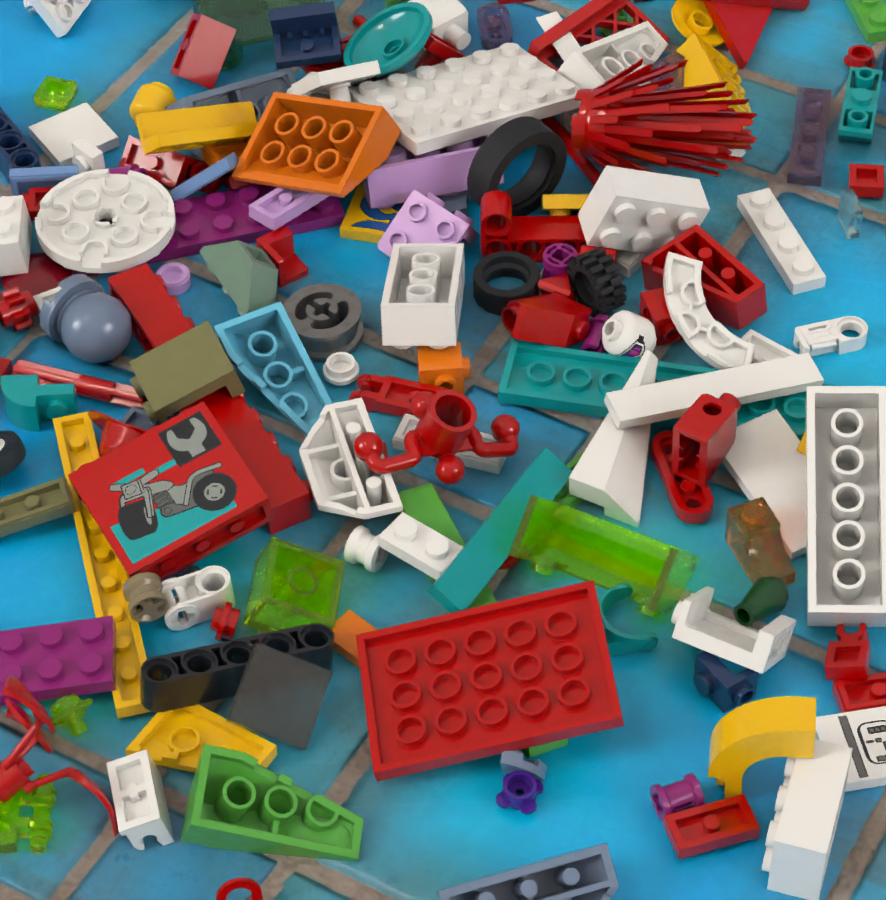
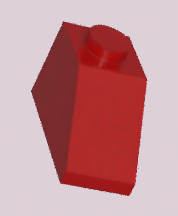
[511,292,592,348]

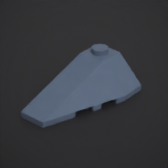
[165,68,296,161]

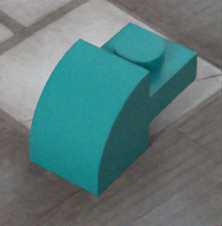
[0,374,79,432]

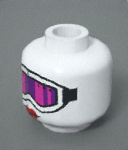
[602,310,657,358]

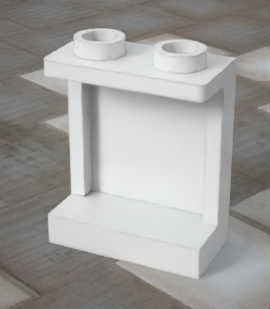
[671,586,797,674]

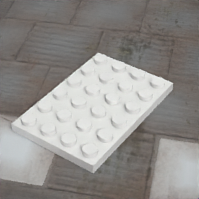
[349,43,581,156]

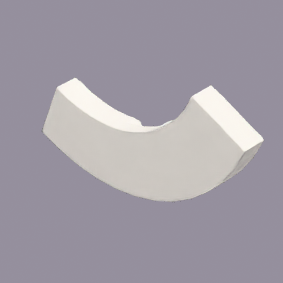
[663,251,756,370]

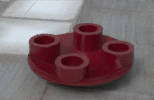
[2,253,72,296]

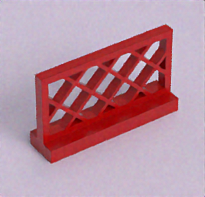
[528,0,670,72]

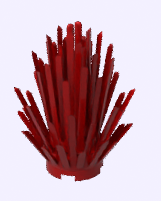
[571,58,757,178]

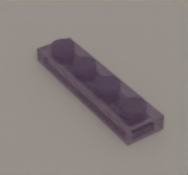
[787,87,832,187]

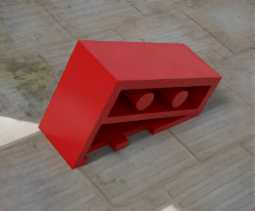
[641,225,767,330]

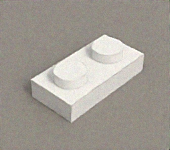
[378,512,463,580]

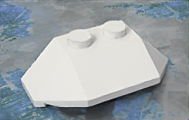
[299,397,403,519]

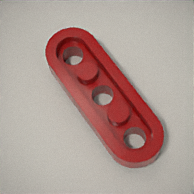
[651,431,714,524]

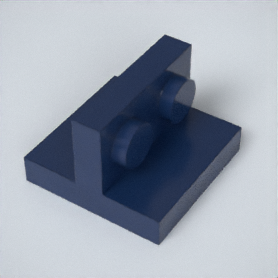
[269,1,342,69]

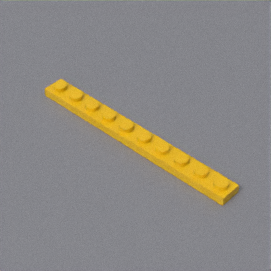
[53,411,152,719]

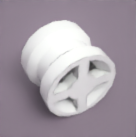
[344,525,389,573]

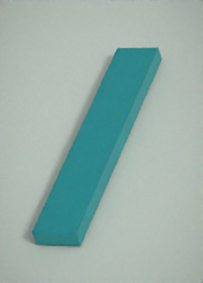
[427,447,572,613]

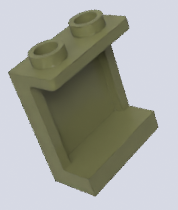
[129,320,246,424]

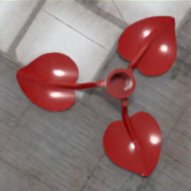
[0,675,119,837]

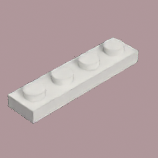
[737,188,826,295]

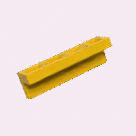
[135,101,258,155]

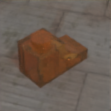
[725,497,796,585]

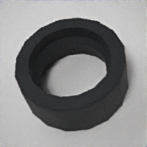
[473,251,540,316]

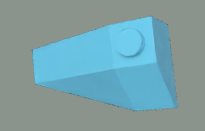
[214,301,333,437]

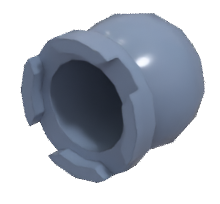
[39,274,133,364]

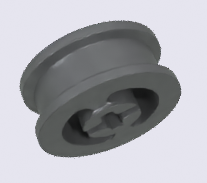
[284,283,364,361]

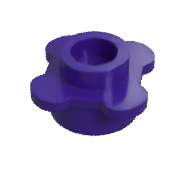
[496,771,543,815]

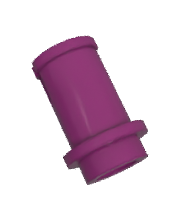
[580,314,610,353]

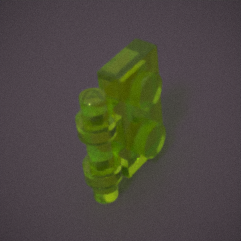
[0,773,57,854]

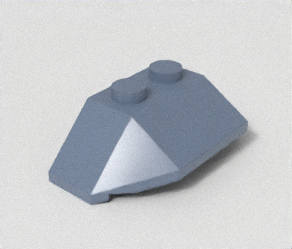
[437,843,619,900]

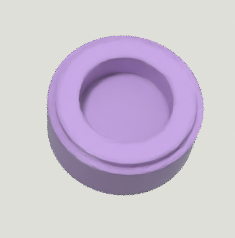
[155,262,191,296]

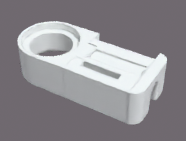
[793,316,868,357]

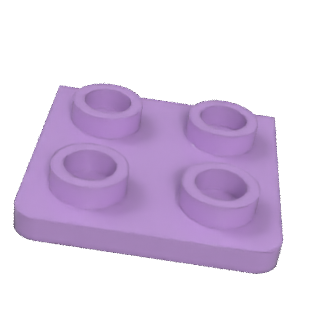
[378,189,479,258]

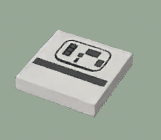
[815,706,886,792]

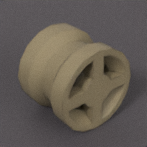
[122,572,169,623]

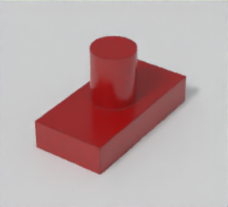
[414,33,465,69]

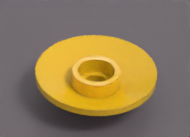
[671,0,725,47]

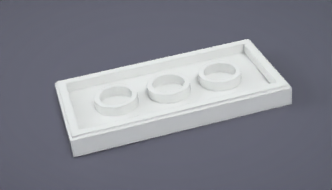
[722,409,807,560]

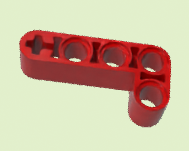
[481,190,617,263]

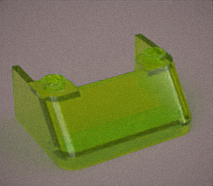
[509,495,700,619]

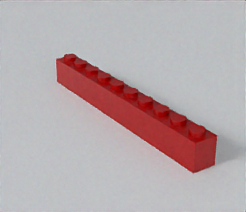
[108,263,314,535]

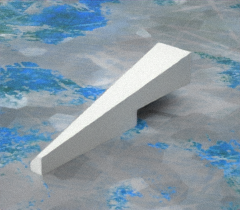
[569,350,658,528]

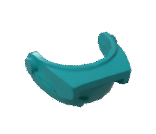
[598,583,659,656]

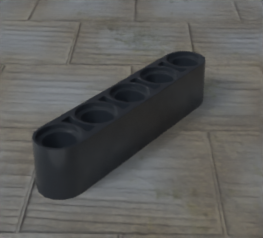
[140,623,335,712]

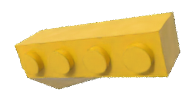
[667,33,754,129]

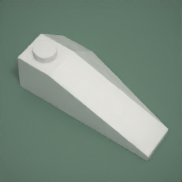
[556,21,668,89]

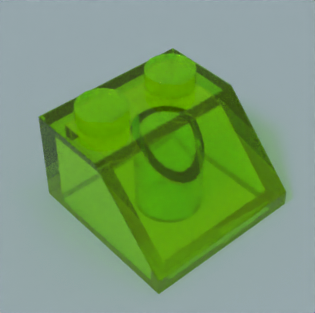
[243,536,345,633]

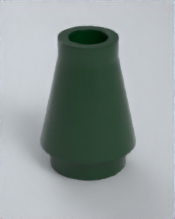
[733,576,789,627]

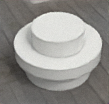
[323,352,359,385]

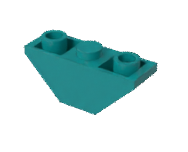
[838,66,883,143]

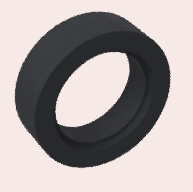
[467,116,567,216]

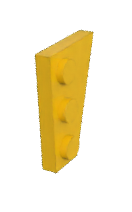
[125,704,277,773]

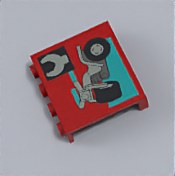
[68,401,275,582]

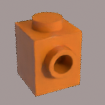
[417,342,471,394]

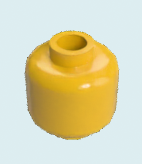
[129,82,177,128]

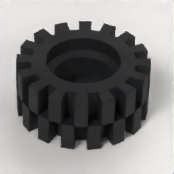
[567,248,627,317]

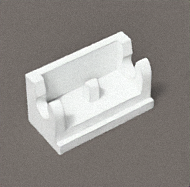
[106,749,174,850]

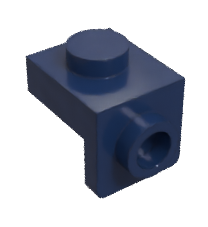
[693,651,759,713]

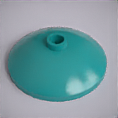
[343,2,433,78]

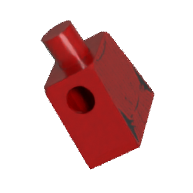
[671,393,741,488]

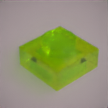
[34,76,78,112]

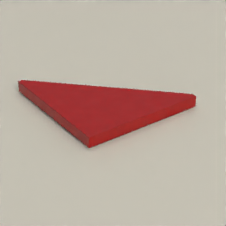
[702,1,773,69]

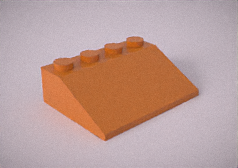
[231,92,401,198]

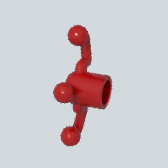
[353,390,520,485]

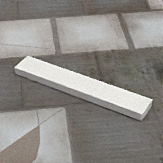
[604,352,824,430]

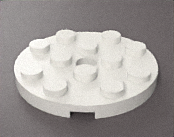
[35,168,176,273]

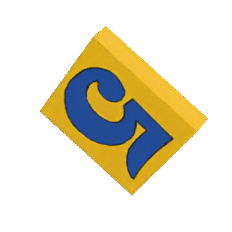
[340,184,405,244]

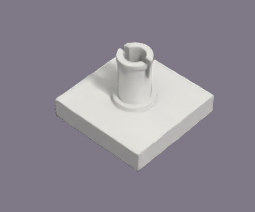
[291,60,381,102]

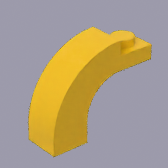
[708,696,816,799]

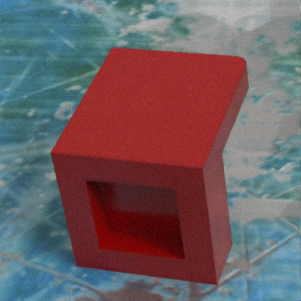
[256,225,309,288]

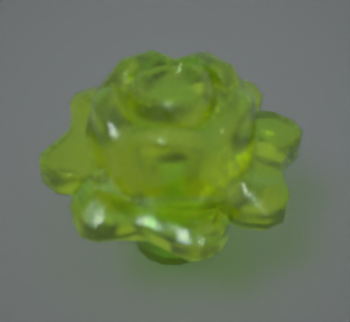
[50,693,93,737]

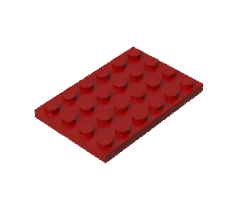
[356,580,625,782]

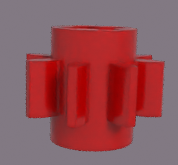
[0,286,38,332]

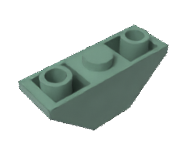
[199,240,278,315]

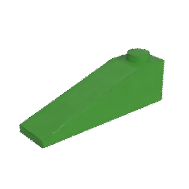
[180,744,364,862]

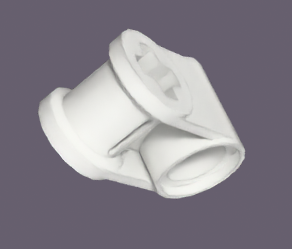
[162,565,236,631]

